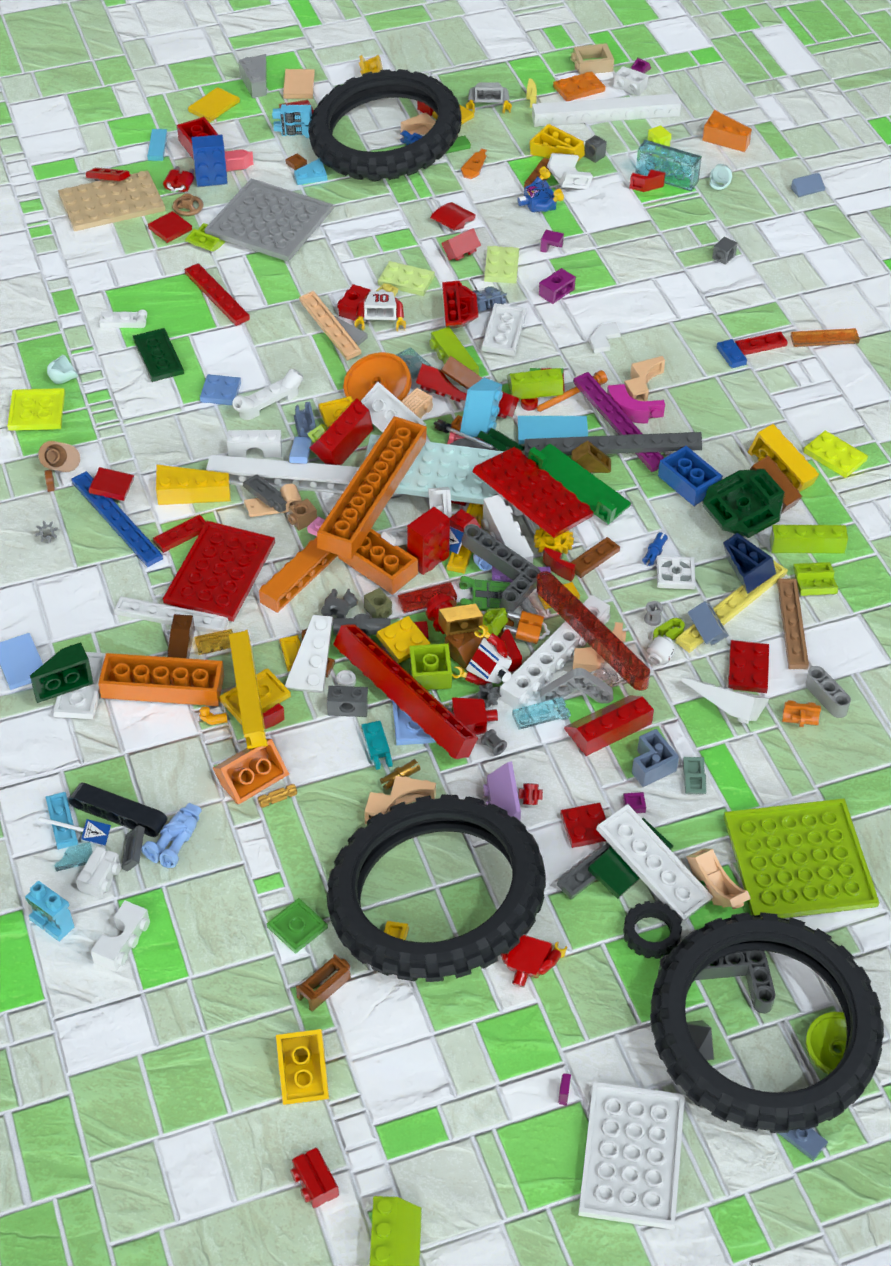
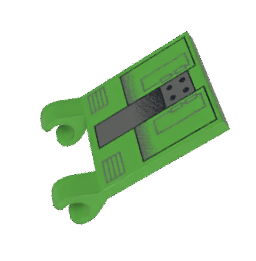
[459,576,510,611]

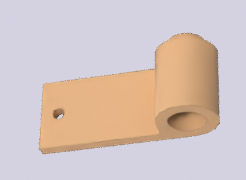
[244,484,302,517]

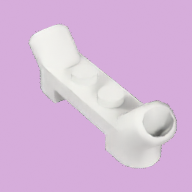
[232,369,303,420]

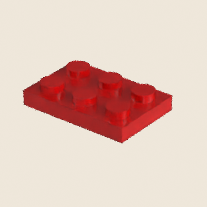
[728,640,769,694]

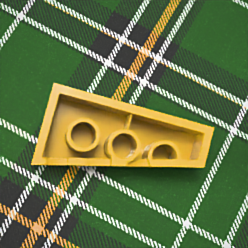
[747,424,819,493]
[156,464,231,505]

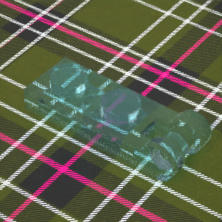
[512,698,571,730]

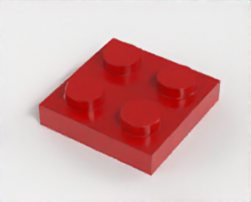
[560,802,606,848]

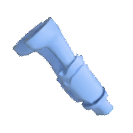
[141,803,202,868]

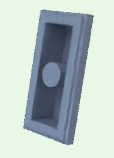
[791,173,826,197]

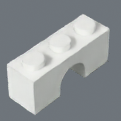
[227,430,282,458]
[91,900,150,972]

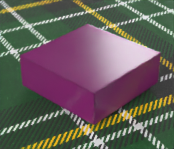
[623,792,646,813]
[558,1073,571,1106]

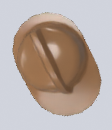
[38,441,80,472]

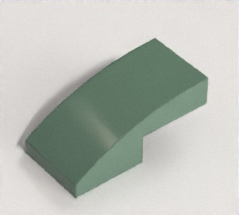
[683,757,706,794]

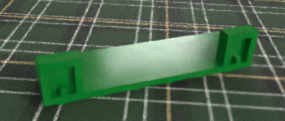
[528,444,631,525]

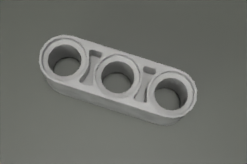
[805,666,851,718]

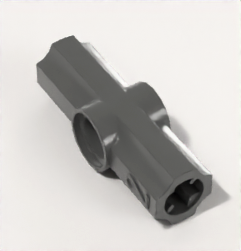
[333,614,391,637]

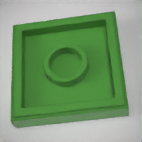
[267,898,328,954]

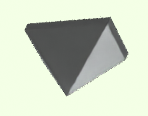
[687,1020,714,1061]

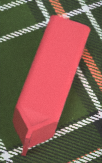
[225,149,254,171]

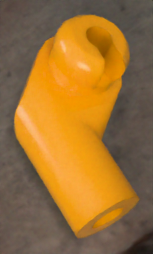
[199,706,228,725]

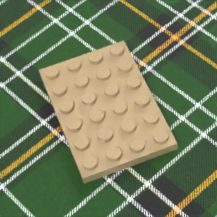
[58,170,165,231]

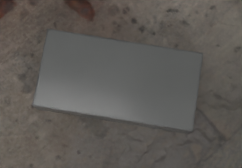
[121,825,145,872]

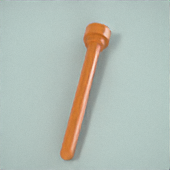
[537,370,608,412]

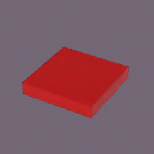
[148,211,192,243]
[89,467,134,501]

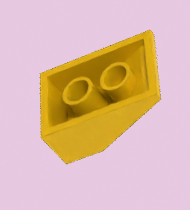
[276,1029,329,1105]

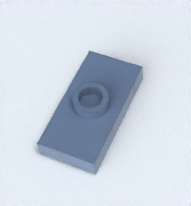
[778,1128,828,1161]

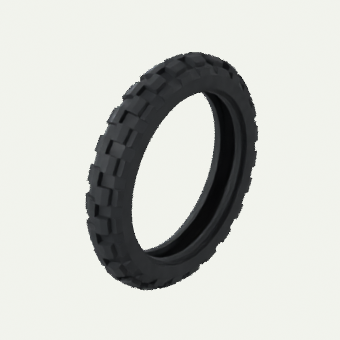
[308,69,462,181]
[326,794,546,982]
[650,912,884,1133]

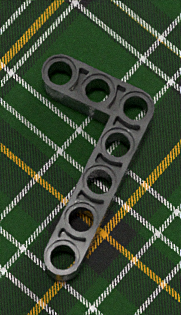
[461,524,541,613]
[658,951,775,1014]

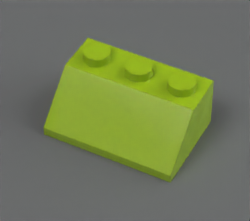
[507,368,563,400]
[370,1196,422,1266]

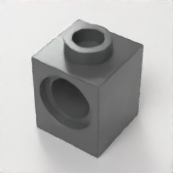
[584,135,607,163]
[712,236,738,265]

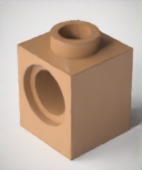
[288,499,317,531]

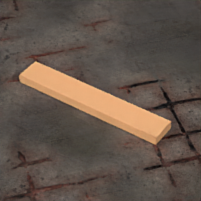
[299,290,362,361]

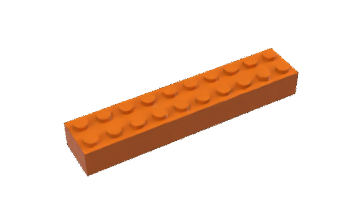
[317,416,427,559]

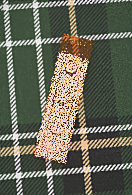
[790,328,860,347]

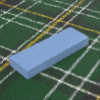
[289,437,312,464]

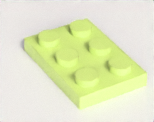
[484,246,519,283]
[378,261,435,296]

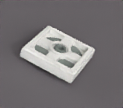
[657,556,695,589]

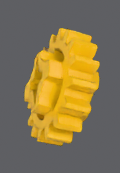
[534,527,574,554]

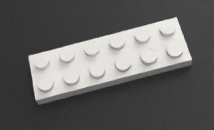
[596,804,713,923]

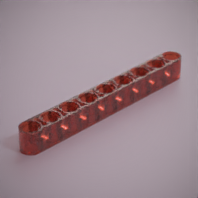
[536,571,650,691]

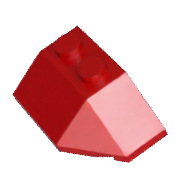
[442,280,479,328]

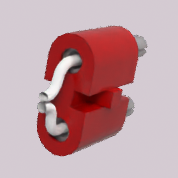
[163,166,195,192]

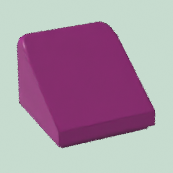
[630,58,651,74]

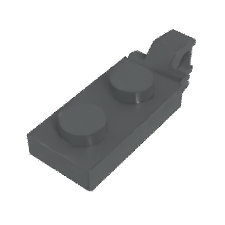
[243,475,286,513]

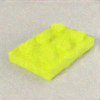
[803,430,868,478]

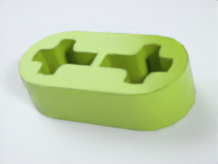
[653,618,685,640]

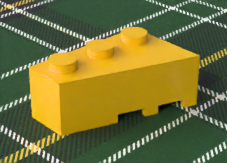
[529,124,585,162]

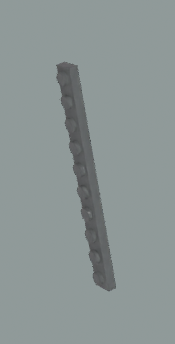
[525,432,702,457]

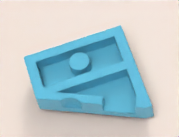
[294,159,328,185]

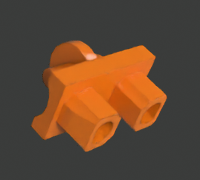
[782,700,821,727]

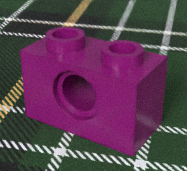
[539,268,576,304]

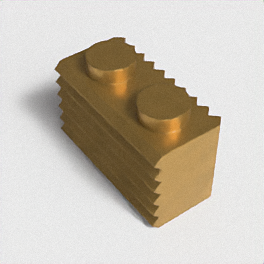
[438,604,483,636]

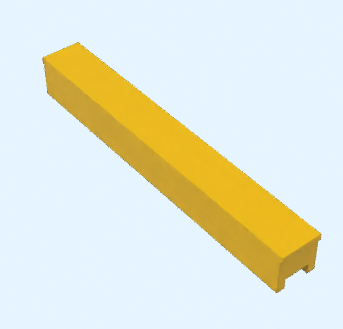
[229,630,268,749]

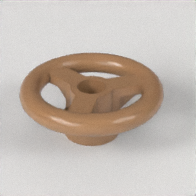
[172,193,204,216]

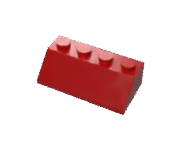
[309,398,373,466]
[564,695,654,756]

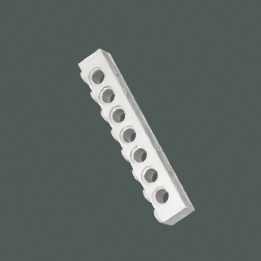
[499,595,611,711]

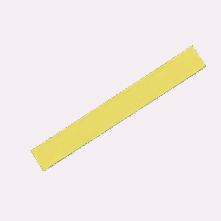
[675,560,788,653]

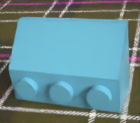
[459,377,503,437]

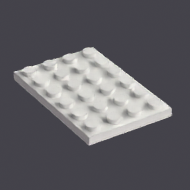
[578,1082,685,1230]

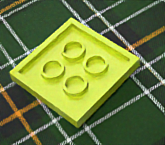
[7,388,65,430]

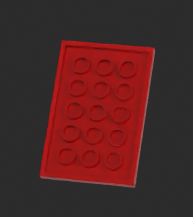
[472,447,594,538]
[163,521,275,622]

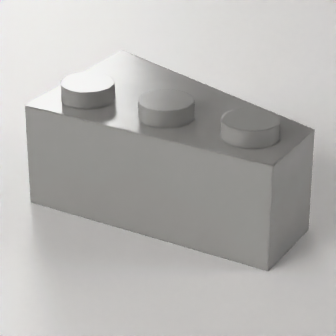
[238,54,267,98]

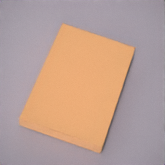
[283,69,315,99]

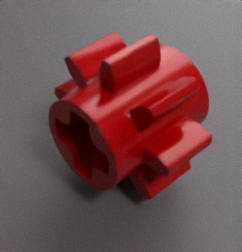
[518,783,543,805]

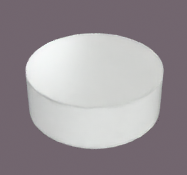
[336,670,356,686]

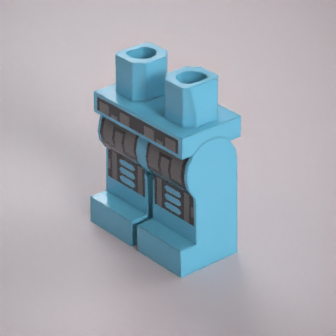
[272,104,312,138]
[25,881,74,942]

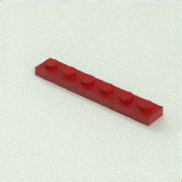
[185,263,250,326]

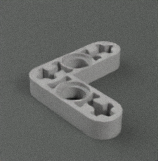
[540,668,614,704]

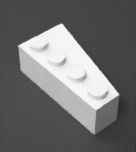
[481,494,534,564]

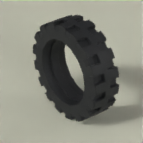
[623,901,682,959]

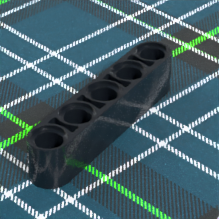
[69,782,168,837]

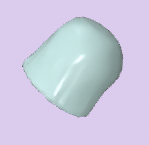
[710,164,732,190]
[47,354,78,384]

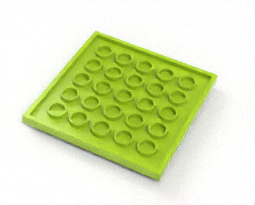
[723,798,880,918]

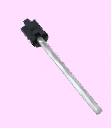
[434,419,493,449]

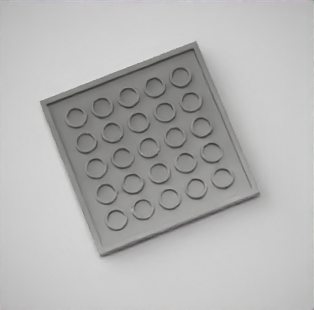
[204,178,333,262]

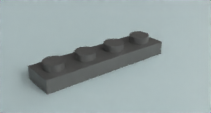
[557,843,611,900]

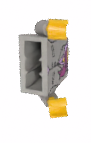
[466,82,512,113]

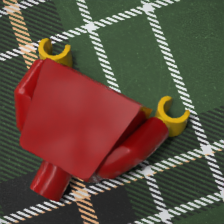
[501,935,567,987]

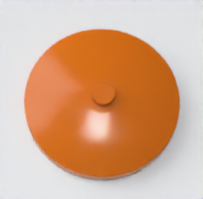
[344,352,412,401]

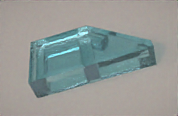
[54,842,93,872]

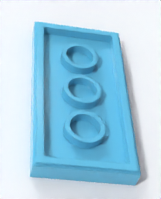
[517,416,588,444]

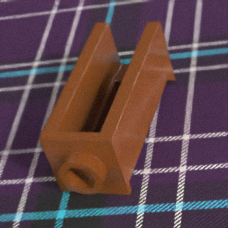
[296,954,351,1012]

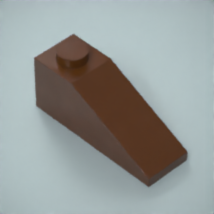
[167,614,195,659]

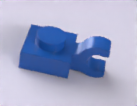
[400,130,423,145]

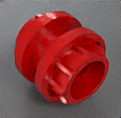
[426,593,457,634]

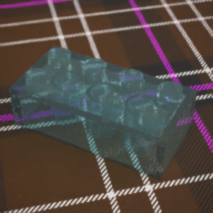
[635,140,702,192]

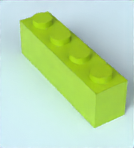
[429,327,479,386]
[769,525,848,553]

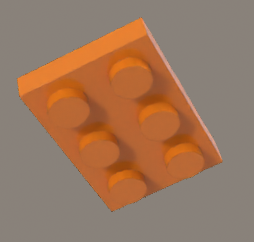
[553,71,606,101]

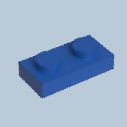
[716,339,747,369]

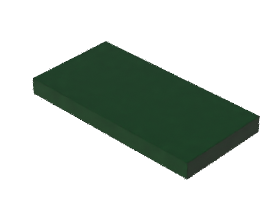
[133,328,184,382]
[588,818,673,899]

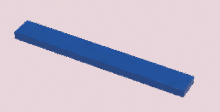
[71,471,163,567]

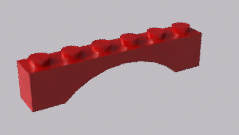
[416,363,519,419]

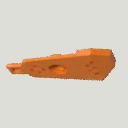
[461,148,487,179]

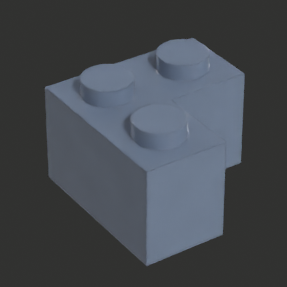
[632,729,679,787]

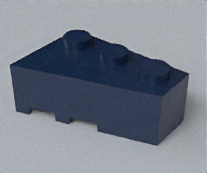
[723,533,776,594]

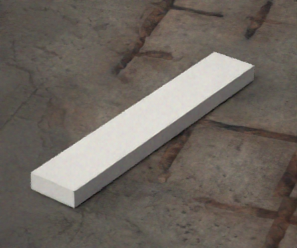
[114,596,229,635]

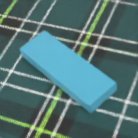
[148,129,168,161]
[45,792,78,850]

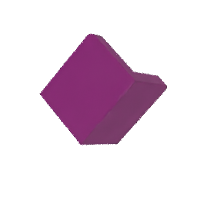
[540,229,564,253]

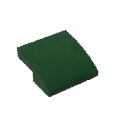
[477,428,525,452]

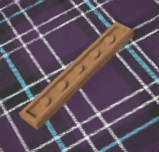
[777,578,809,669]

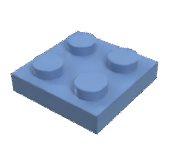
[200,374,241,405]

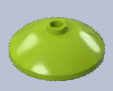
[805,1012,847,1074]

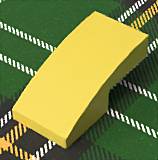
[526,78,537,108]

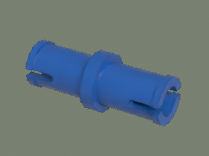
[642,532,668,566]

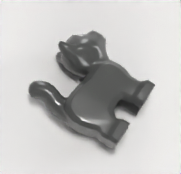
[321,589,358,618]

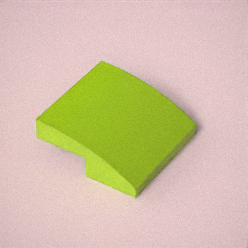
[185,223,226,252]
[793,562,838,596]

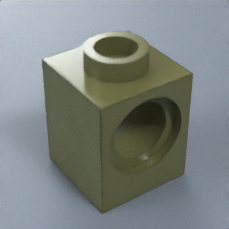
[364,588,392,618]

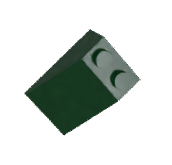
[30,642,94,703]

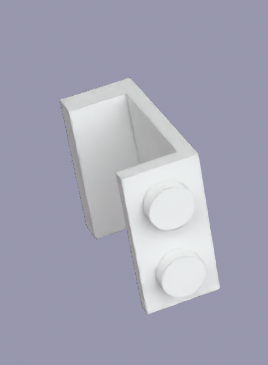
[547,153,593,189]

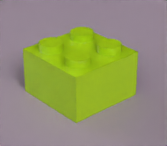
[410,643,452,690]

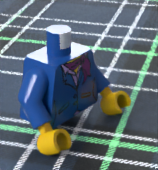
[517,166,564,212]

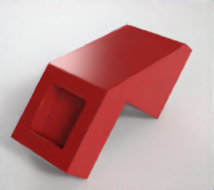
[629,169,666,192]

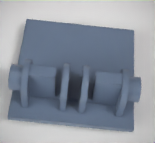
[473,286,507,312]

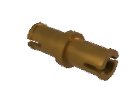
[380,759,421,790]

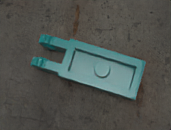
[361,720,393,770]

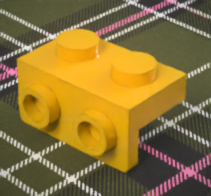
[359,55,383,75]

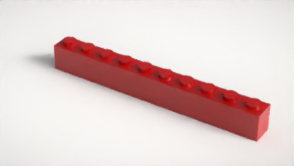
[333,624,478,759]

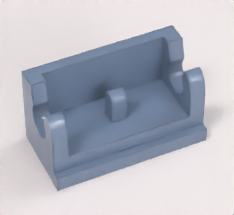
[294,402,316,437]
[688,601,729,645]

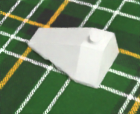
[682,678,769,724]

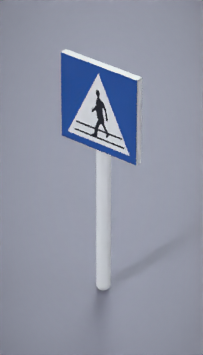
[449,527,463,554]
[38,817,111,847]

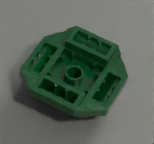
[702,469,785,538]

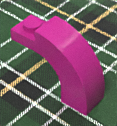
[607,384,665,424]

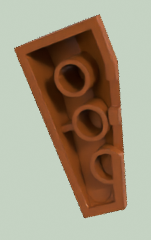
[445,618,514,672]

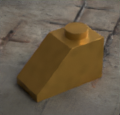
[572,440,611,473]

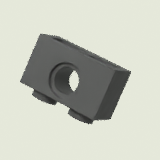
[327,685,368,717]

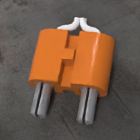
[503,611,550,644]

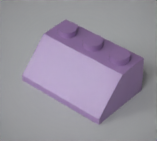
[483,762,521,821]

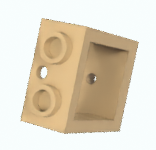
[571,43,614,75]

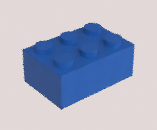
[191,135,228,187]
[658,446,723,506]

